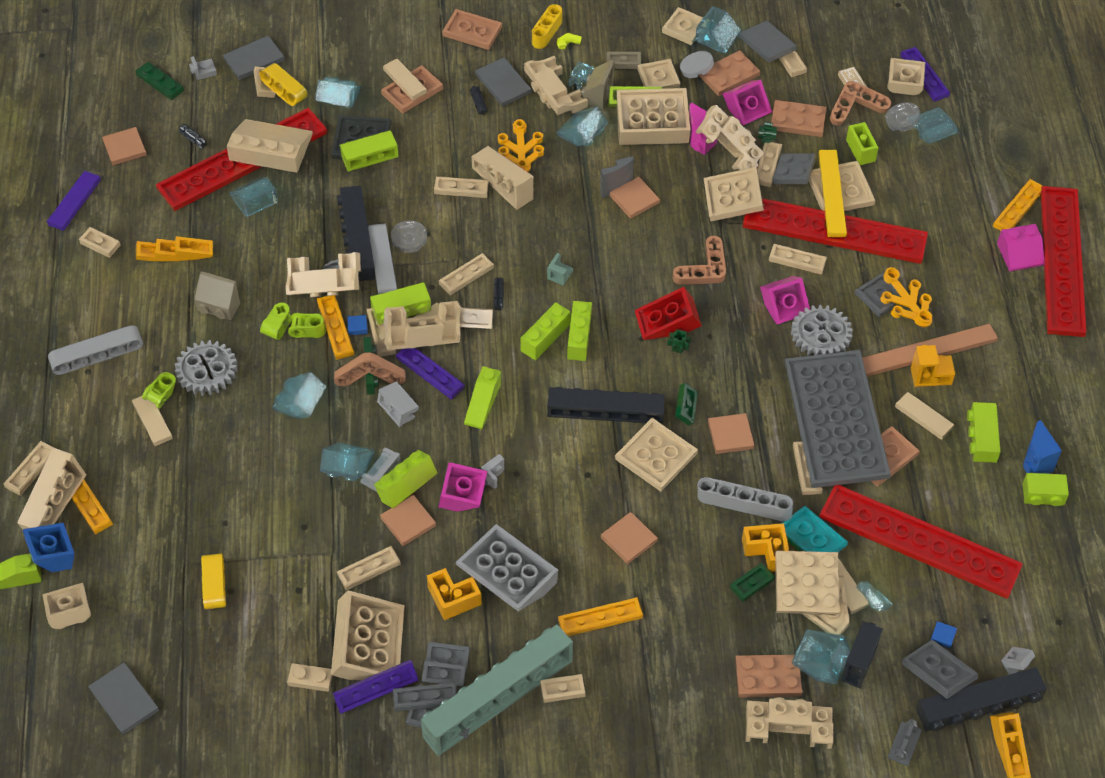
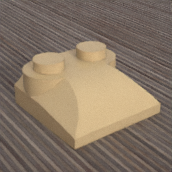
[887,58,925,95]
[42,583,91,629]

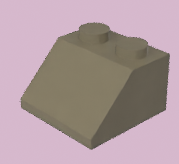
[581,60,614,109]
[195,271,240,320]

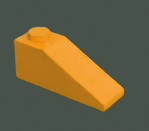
[990,712,1031,778]

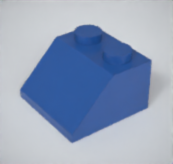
[1023,420,1062,474]
[23,523,74,572]

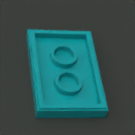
[781,506,848,552]

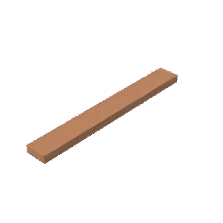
[862,324,998,377]

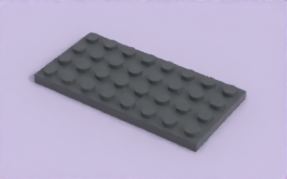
[785,350,891,488]

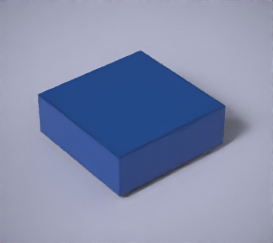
[348,315,368,335]
[931,621,957,648]

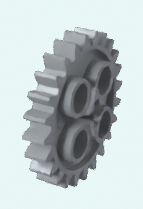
[791,305,853,356]
[175,340,238,396]

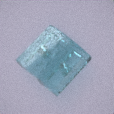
[909,107,958,144]

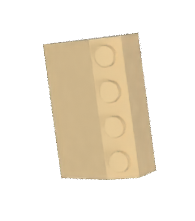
[617,88,690,145]
[227,119,313,173]
[331,590,404,680]

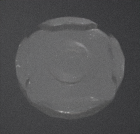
[885,103,921,132]
[391,221,427,253]

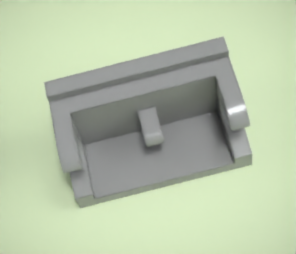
[377,381,419,427]
[360,448,401,492]

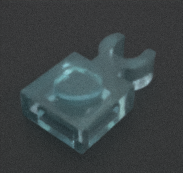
[569,62,594,90]
[856,581,892,611]

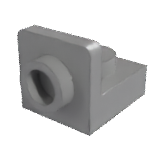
[189,56,217,80]
[481,454,504,489]
[1001,647,1035,675]

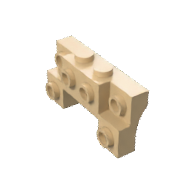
[524,56,588,115]
[695,105,764,170]
[286,252,361,297]
[384,301,461,350]
[745,697,833,749]

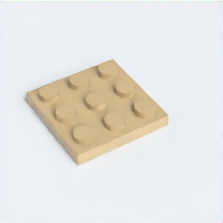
[809,161,875,211]
[704,167,764,221]
[615,418,698,491]
[775,551,840,615]

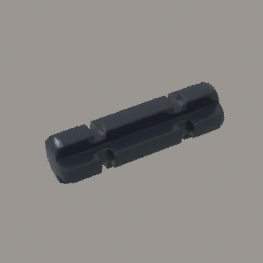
[470,86,488,115]
[179,124,207,149]
[493,277,504,310]

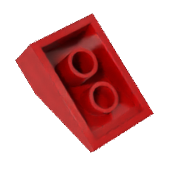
[635,287,702,340]

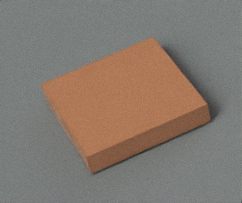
[102,127,147,166]
[610,177,660,219]
[708,413,754,454]
[380,495,436,546]
[601,512,658,564]

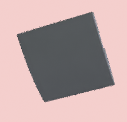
[600,156,634,198]
[421,642,470,687]

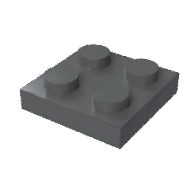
[772,153,817,184]

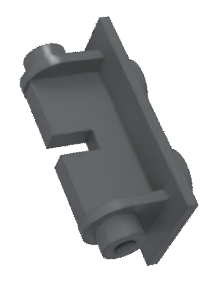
[888,719,922,766]

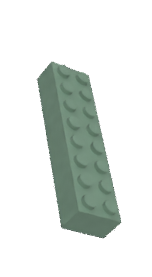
[421,625,573,756]

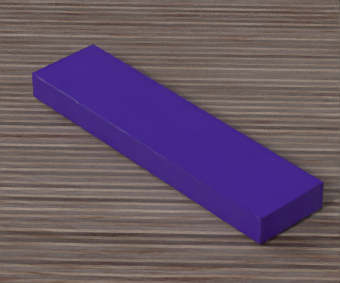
[900,47,950,102]
[47,171,101,231]
[396,348,465,400]
[332,660,418,714]

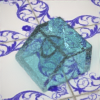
[556,106,608,147]
[229,177,278,217]
[320,442,374,481]
[792,630,850,684]

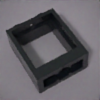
[841,621,883,689]

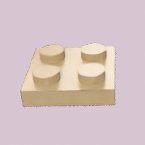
[662,7,708,45]
[637,59,680,89]

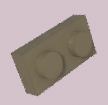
[607,52,641,69]

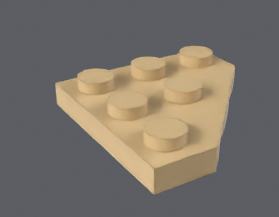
[803,565,850,640]

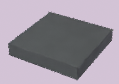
[855,273,901,317]

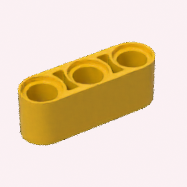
[532,4,562,49]
[259,63,308,106]
[201,553,226,609]

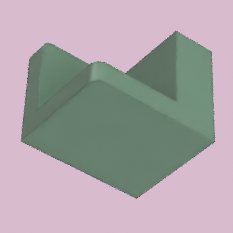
[547,253,573,286]

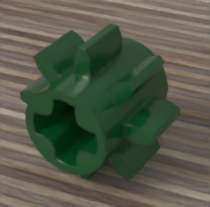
[758,122,777,143]
[667,329,691,354]

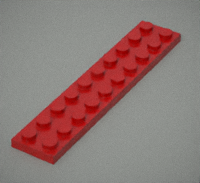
[156,107,327,212]
[1040,186,1086,337]
[742,198,928,264]
[819,485,1023,599]

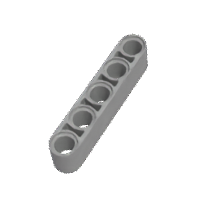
[368,223,397,295]
[48,326,143,375]
[697,477,793,521]

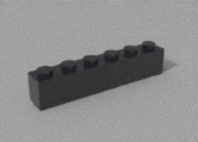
[337,186,375,281]
[547,387,665,424]
[916,667,1047,731]

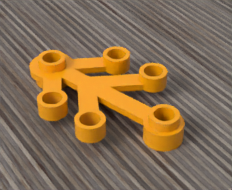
[498,119,544,172]
[880,267,932,327]

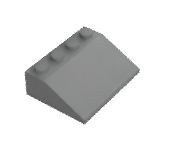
[456,524,558,611]

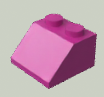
[723,80,772,125]
[689,103,717,155]
[997,224,1044,272]
[760,276,810,324]
[438,462,487,512]

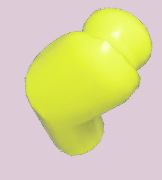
[557,33,582,49]

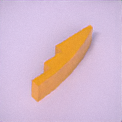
[136,236,213,261]

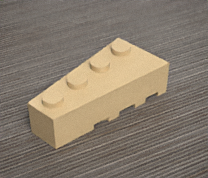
[472,146,534,210]
[17,448,86,530]

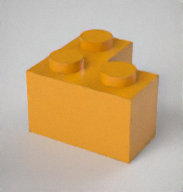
[911,345,955,387]
[742,523,789,572]
[427,568,482,620]

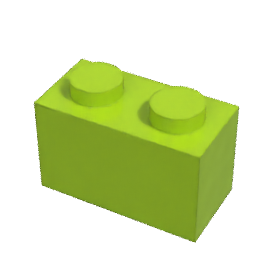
[846,122,878,165]
[1023,473,1069,506]

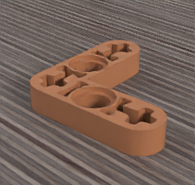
[829,81,891,126]
[672,236,726,285]
[334,353,405,387]

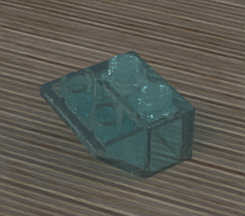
[695,6,741,54]
[315,77,361,107]
[272,372,327,419]

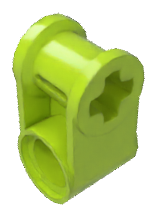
[260,303,291,340]
[288,313,326,338]
[142,372,176,409]

